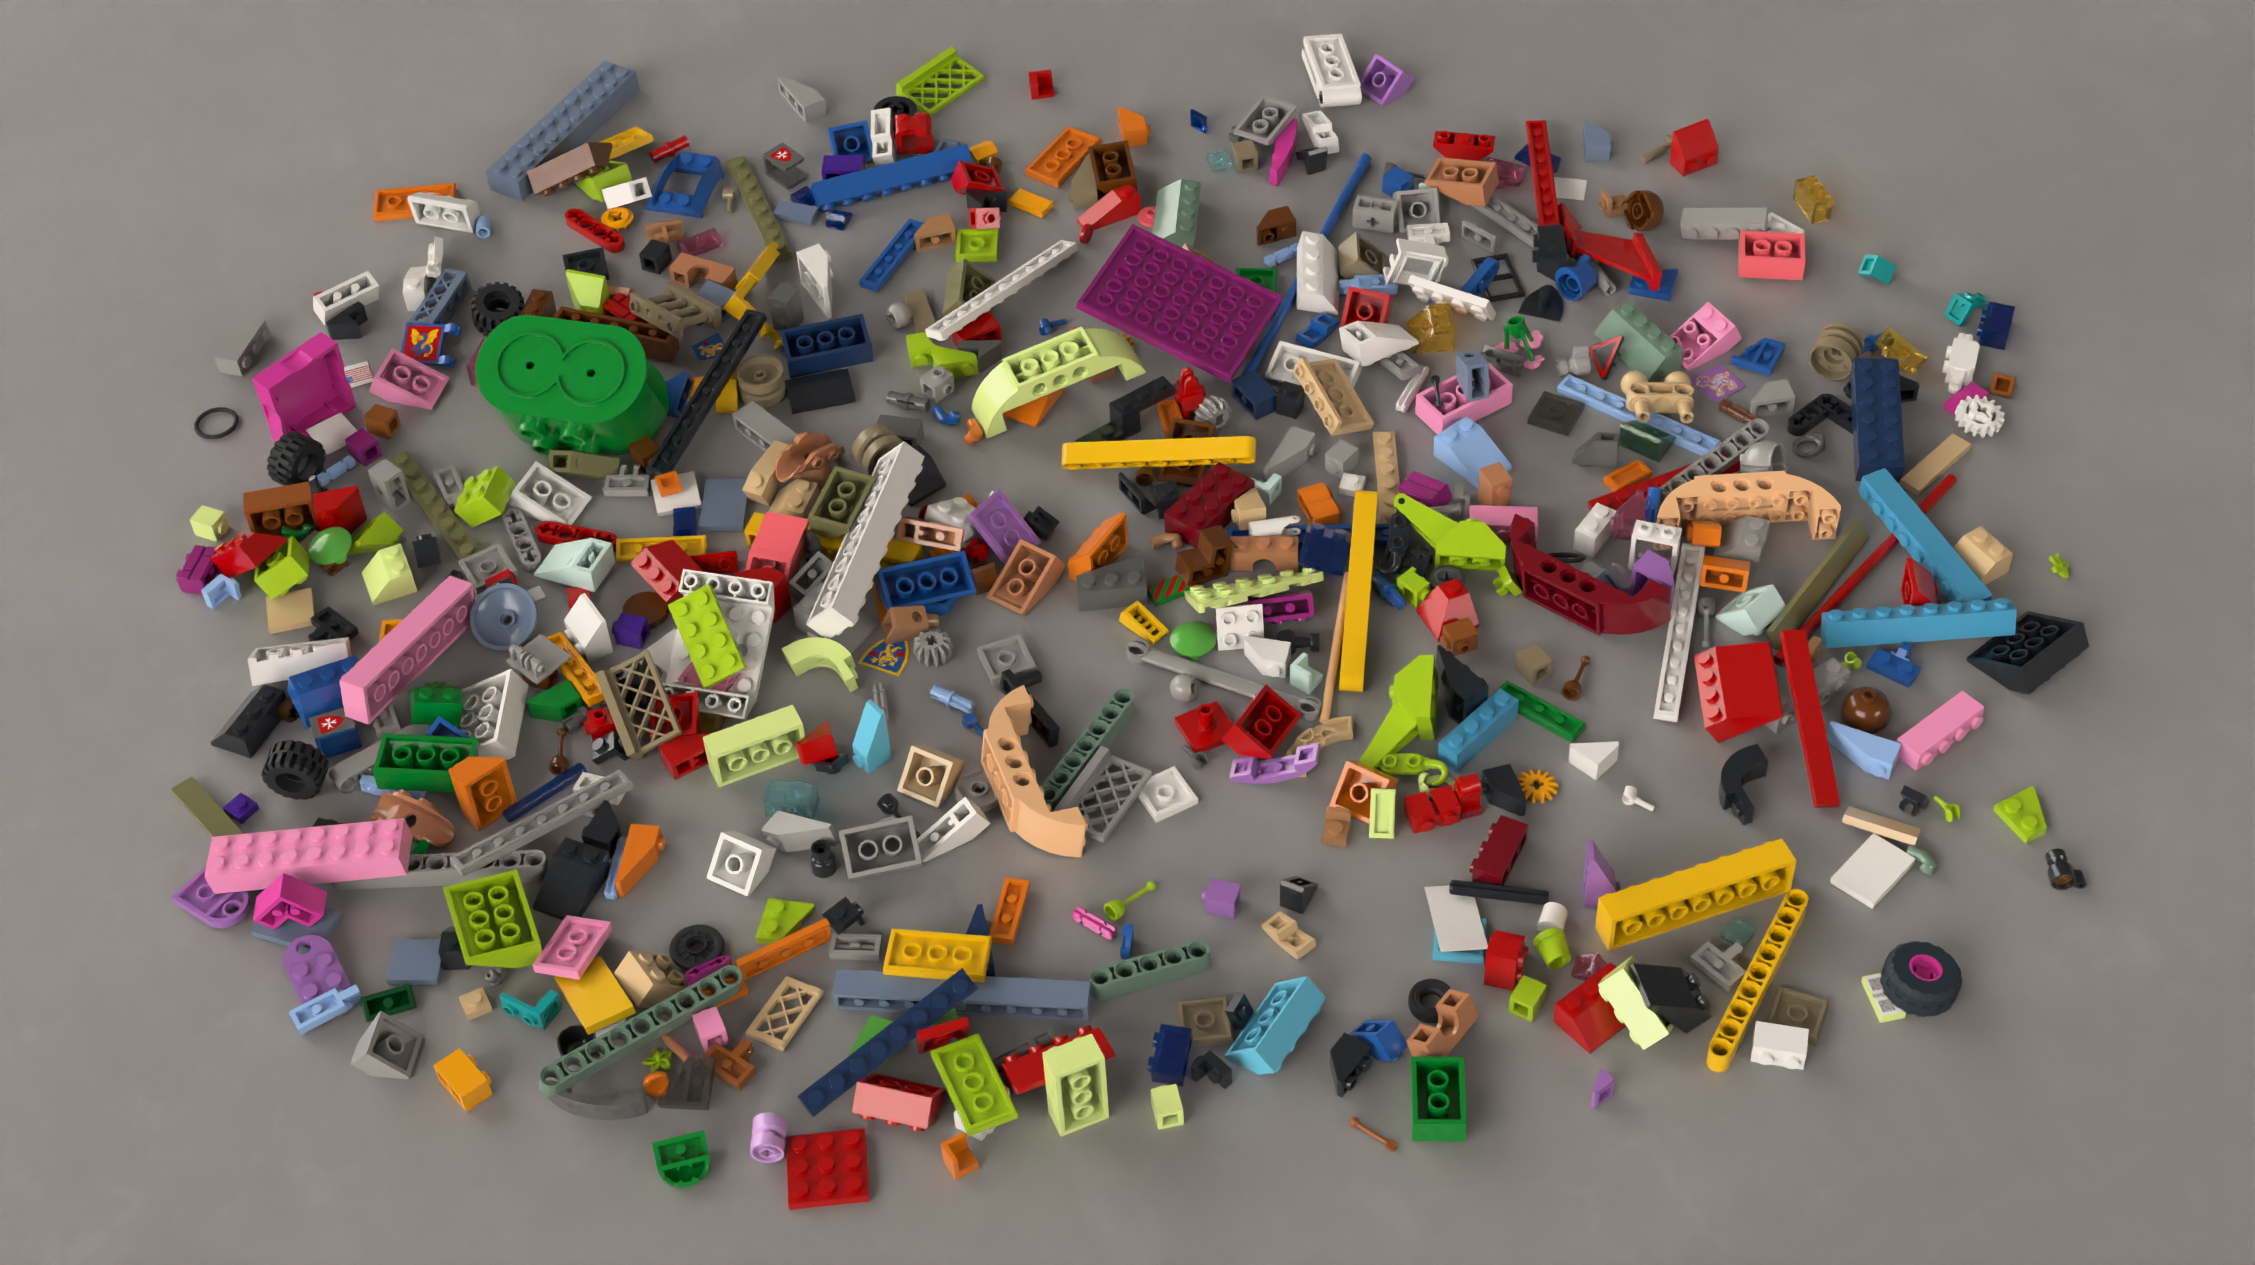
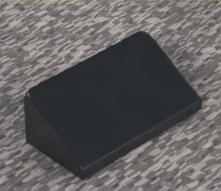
[1118,472,1156,515]

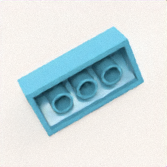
[1224,976,1326,1075]

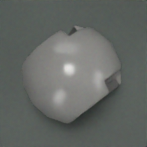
[886,302,912,329]
[1170,673,1199,703]

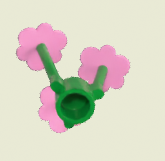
[1495,316,1545,370]

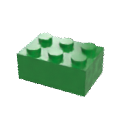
[1410,1056,1467,1142]

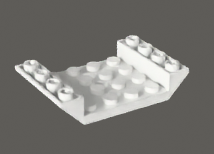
[658,569,775,720]

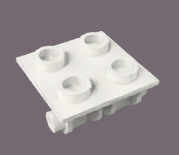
[1216,604,1264,651]

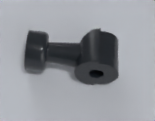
[1276,629,1319,655]

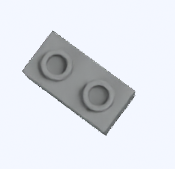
[1353,195,1398,233]
[368,459,411,513]

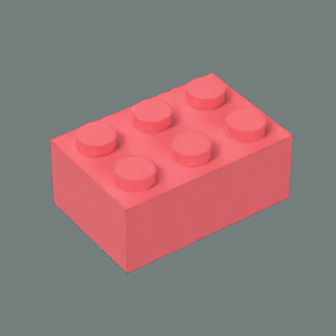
[1738,230,1805,280]

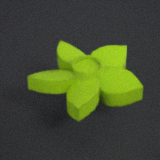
[2049,552,2070,579]
[642,1048,672,1072]

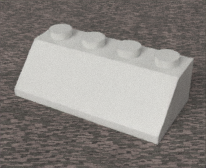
[1297,231,1339,316]

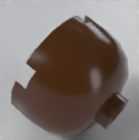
[1624,190,1664,231]
[1840,686,1890,734]

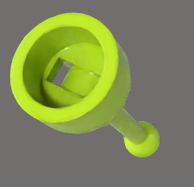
[1104,881,1156,921]

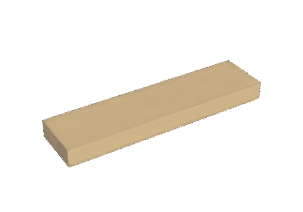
[1899,433,1971,496]

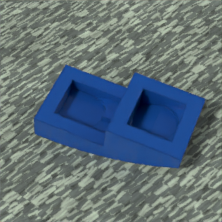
[1295,312,1340,349]

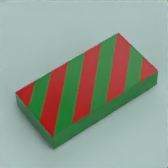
[1147,574,1196,607]

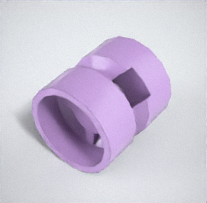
[750,1112,787,1163]

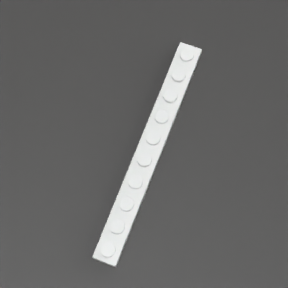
[925,240,1078,341]
[1653,543,1705,722]

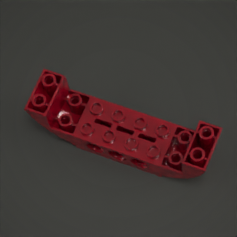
[1510,514,1671,636]

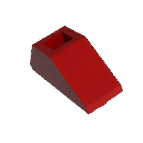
[1433,131,1496,161]

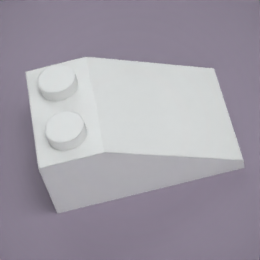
[796,244,833,319]
[508,461,592,525]

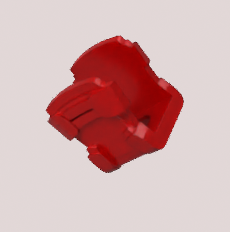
[895,112,934,155]

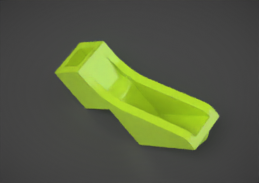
[906,332,979,378]

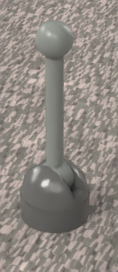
[1697,597,1716,648]

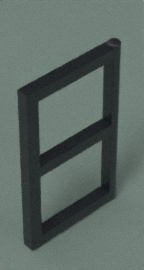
[1471,253,1525,303]

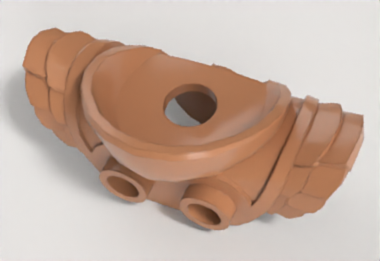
[774,432,846,488]
[370,789,455,847]

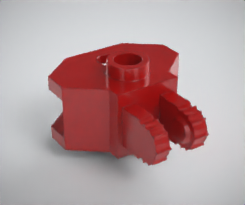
[1173,367,1206,418]

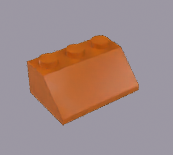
[1067,512,1128,581]
[448,757,519,832]

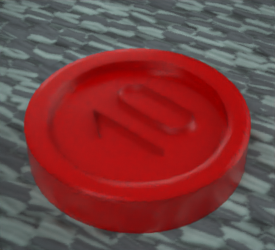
[1079,223,1093,244]

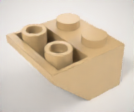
[614,951,689,1009]

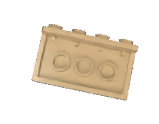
[1293,357,1374,436]

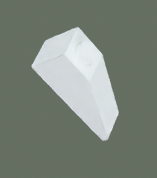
[403,266,431,311]
[917,797,991,863]

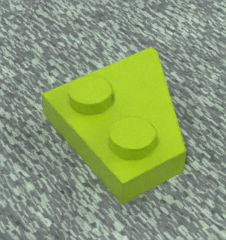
[1993,786,2047,844]
[755,898,816,945]

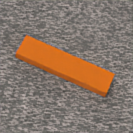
[735,918,832,981]

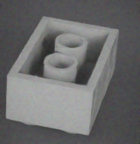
[839,815,922,882]

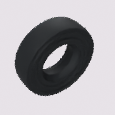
[1408,979,1451,1023]

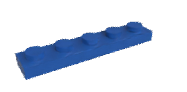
[859,219,924,292]

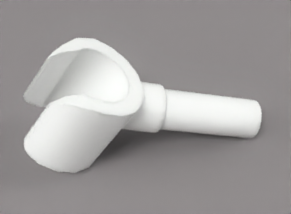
[1622,786,1655,812]

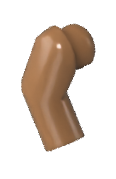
[1149,533,1184,549]

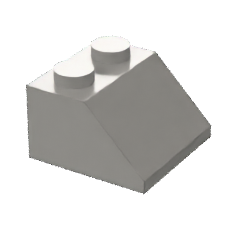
[1713,516,1771,571]

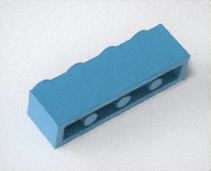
[1438,688,1519,773]

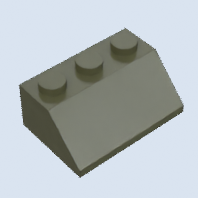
[942,258,995,316]
[808,466,877,539]

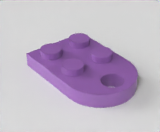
[171,866,251,928]
[283,935,351,1005]

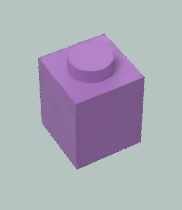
[1202,878,1241,919]

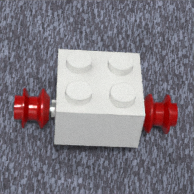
[918,497,989,564]

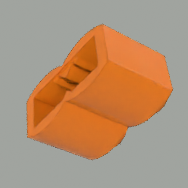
[1297,482,1342,525]
[1685,520,1722,548]

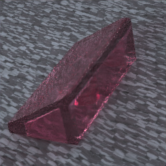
[677,228,724,257]

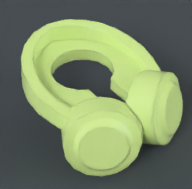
[1418,772,1455,799]

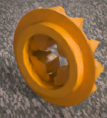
[601,207,634,231]

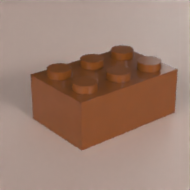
[243,482,320,536]

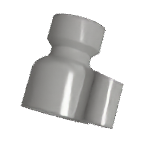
[1556,345,1591,377]

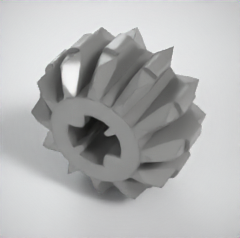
[1194,395,1232,431]
[913,628,953,667]

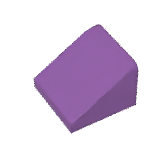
[1591,1068,1615,1109]

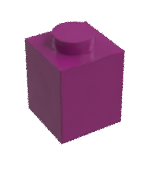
[345,428,382,467]

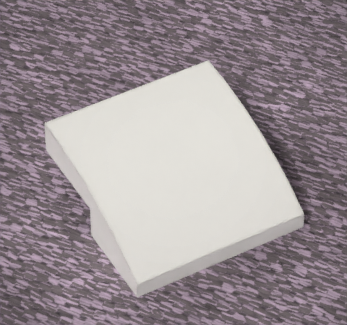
[650,471,702,517]

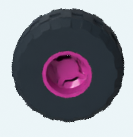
[1880,941,1962,1017]

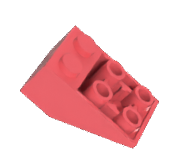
[745,511,809,583]

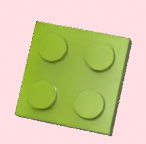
[955,228,999,263]

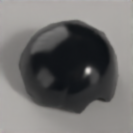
[557,1025,597,1057]

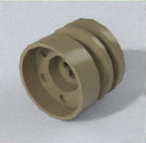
[1808,322,1865,380]

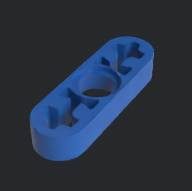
[1460,257,1500,297]

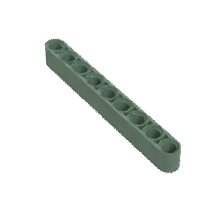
[539,965,743,1096]

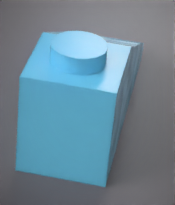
[852,699,892,774]

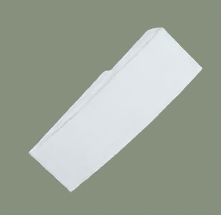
[871,108,896,167]
[1302,110,1339,154]

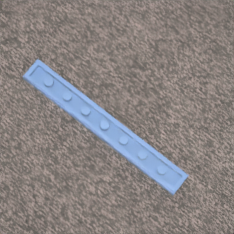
[1557,374,1722,456]

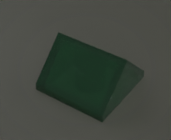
[1620,420,1676,463]

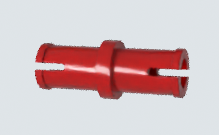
[649,135,690,163]

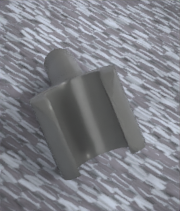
[1182,744,1208,769]

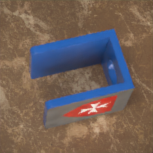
[309,707,362,758]

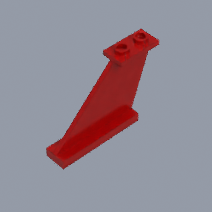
[1563,221,1662,291]

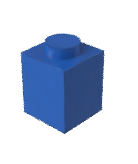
[1382,166,1415,197]

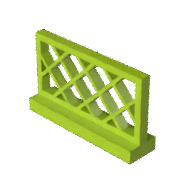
[896,46,984,116]

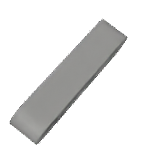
[329,724,432,794]

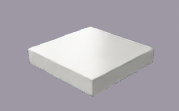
[1133,766,1198,823]

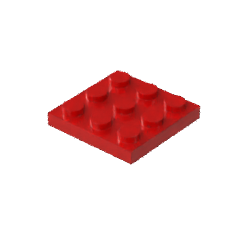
[786,1128,870,1210]

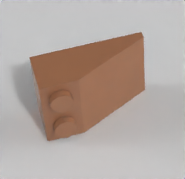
[1425,157,1499,207]
[986,539,1066,616]

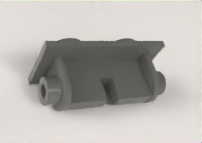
[1480,345,1526,377]

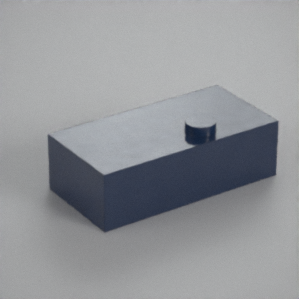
[780,314,873,378]

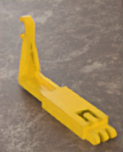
[723,241,782,350]

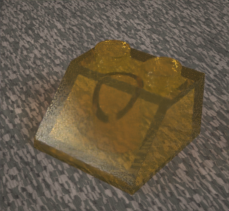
[1406,303,1456,354]

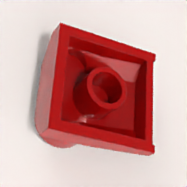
[650,691,702,745]

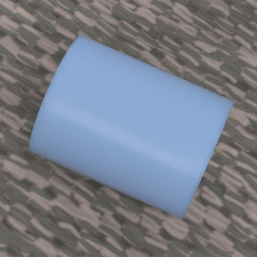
[476,215,491,238]

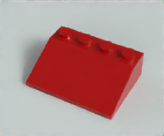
[1694,642,1784,743]

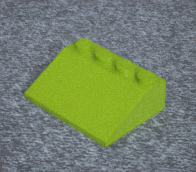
[443,869,542,968]

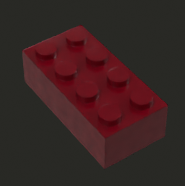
[1164,462,1255,548]

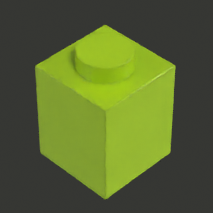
[1508,975,1547,1022]

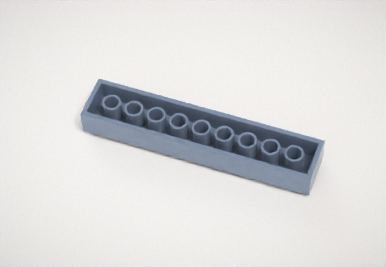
[486,60,639,201]

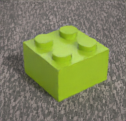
[454,466,516,528]
[254,536,310,600]

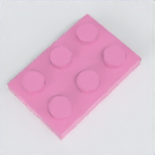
[533,915,613,980]

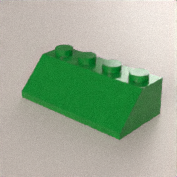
[373,733,479,793]

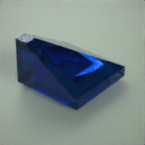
[1190,109,1207,134]

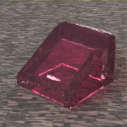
[1571,953,1607,981]

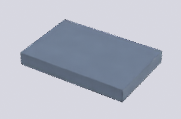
[699,478,748,532]
[251,907,342,952]

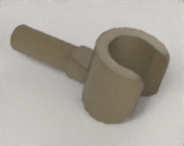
[722,188,736,213]

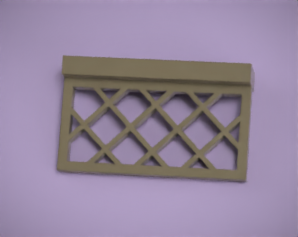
[595,650,682,761]

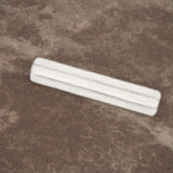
[1396,365,1429,413]

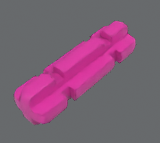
[1072,906,1117,940]

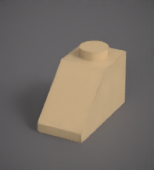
[1231,488,1266,530]

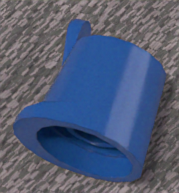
[1555,254,1597,301]

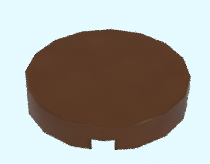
[623,591,669,629]

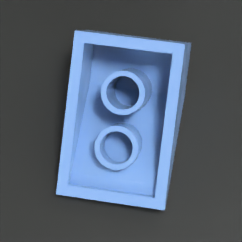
[1433,416,1512,488]

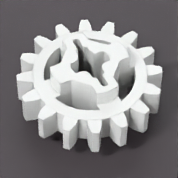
[1955,395,2005,438]

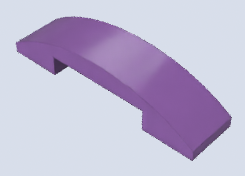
[1229,743,1321,784]

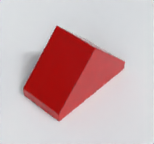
[795,721,838,765]

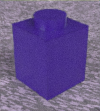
[612,612,650,650]

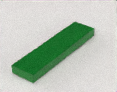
[1500,680,1586,743]

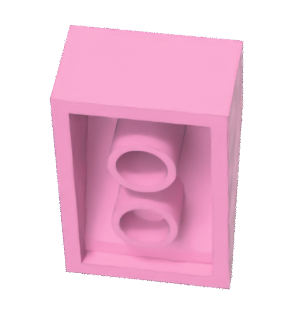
[369,348,450,410]

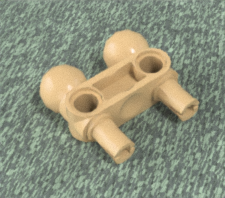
[1621,370,1694,423]

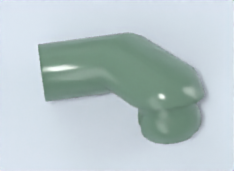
[1906,845,1937,875]

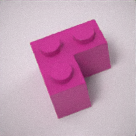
[253,873,327,930]

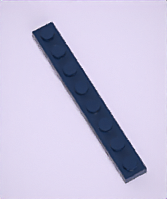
[797,968,978,1117]

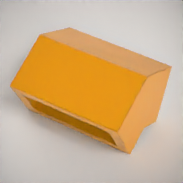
[969,140,998,165]

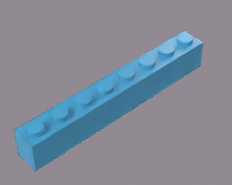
[1858,468,1993,603]
[1821,598,2017,648]

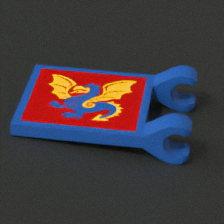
[401,322,461,368]

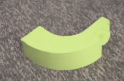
[781,637,858,692]

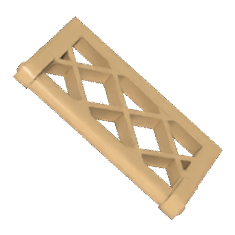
[745,976,824,1051]

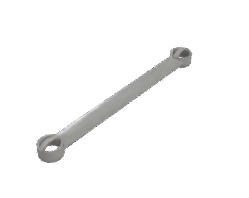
[1126,639,1321,721]

